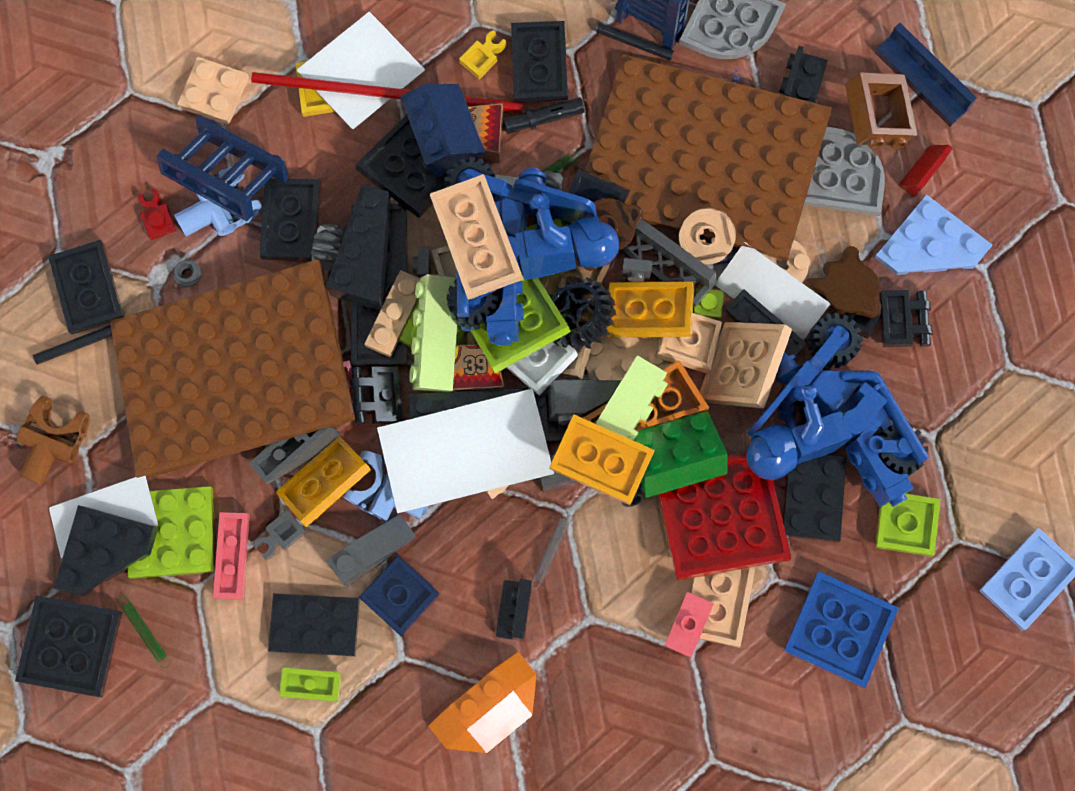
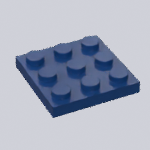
[783,571,899,688]

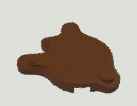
[569,198,643,271]
[803,246,881,318]

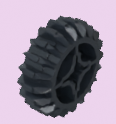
[549,277,617,352]

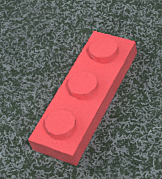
[213,512,250,600]

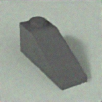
[547,380,622,425]
[249,426,341,485]
[327,514,417,587]

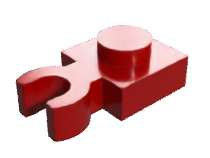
[138,188,177,241]

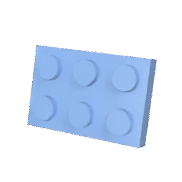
[979,528,1075,631]

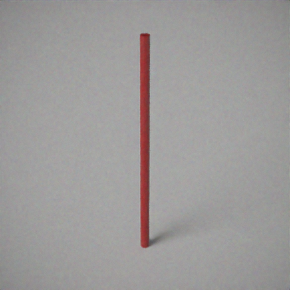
[251,72,523,113]

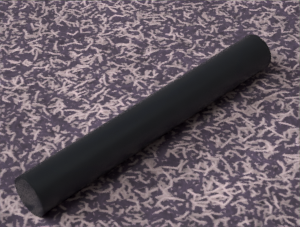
[596,23,674,61]
[33,325,112,365]

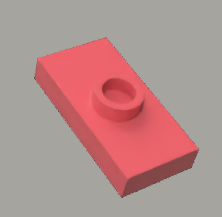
[664,592,714,658]

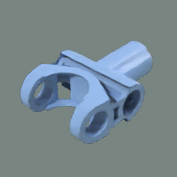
[175,167,263,236]
[342,451,429,521]

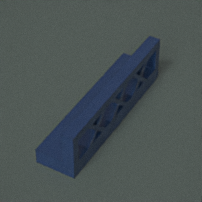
[875,23,977,127]

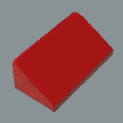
[899,145,952,197]

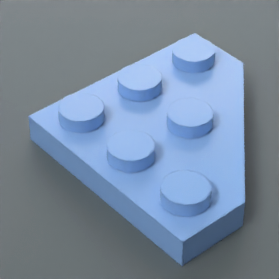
[875,195,992,275]

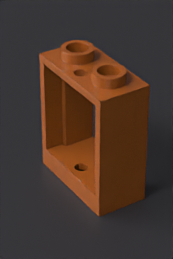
[845,72,917,149]

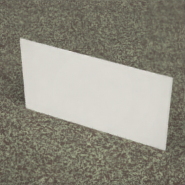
[377,389,554,513]

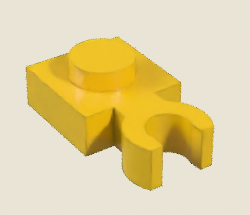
[459,30,506,80]

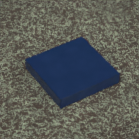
[359,555,440,637]

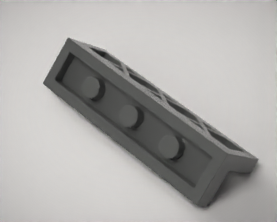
[619,219,717,307]

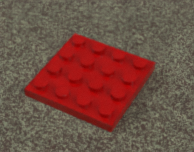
[658,453,791,581]

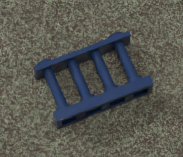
[615,0,690,50]
[156,115,288,222]

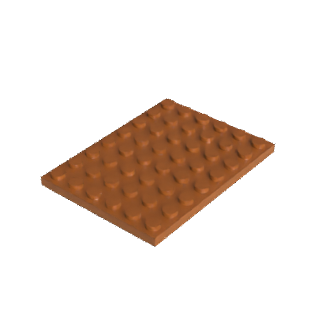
[585,54,832,261]
[110,259,355,479]

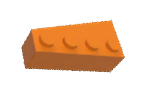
[583,360,709,431]

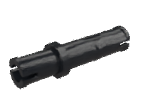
[503,97,585,134]

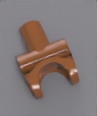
[17,396,90,485]

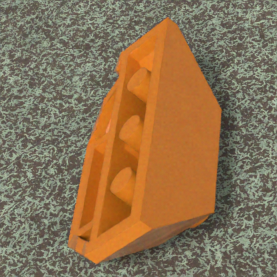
[428,652,537,753]

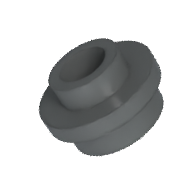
[173,260,201,287]

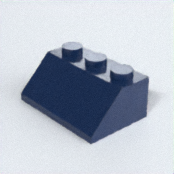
[401,84,486,177]

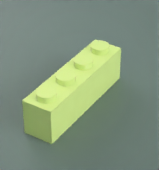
[409,274,457,392]
[595,355,668,441]

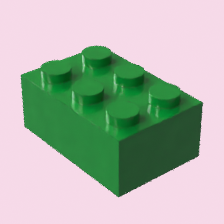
[634,410,727,498]

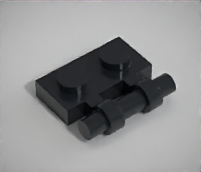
[879,290,933,347]
[348,367,403,425]

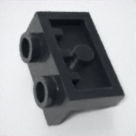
[779,45,828,103]
[496,579,532,641]

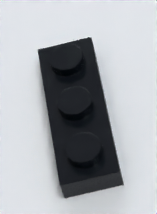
[724,289,807,357]

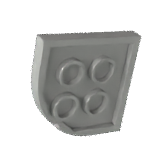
[679,0,786,59]
[804,127,885,216]

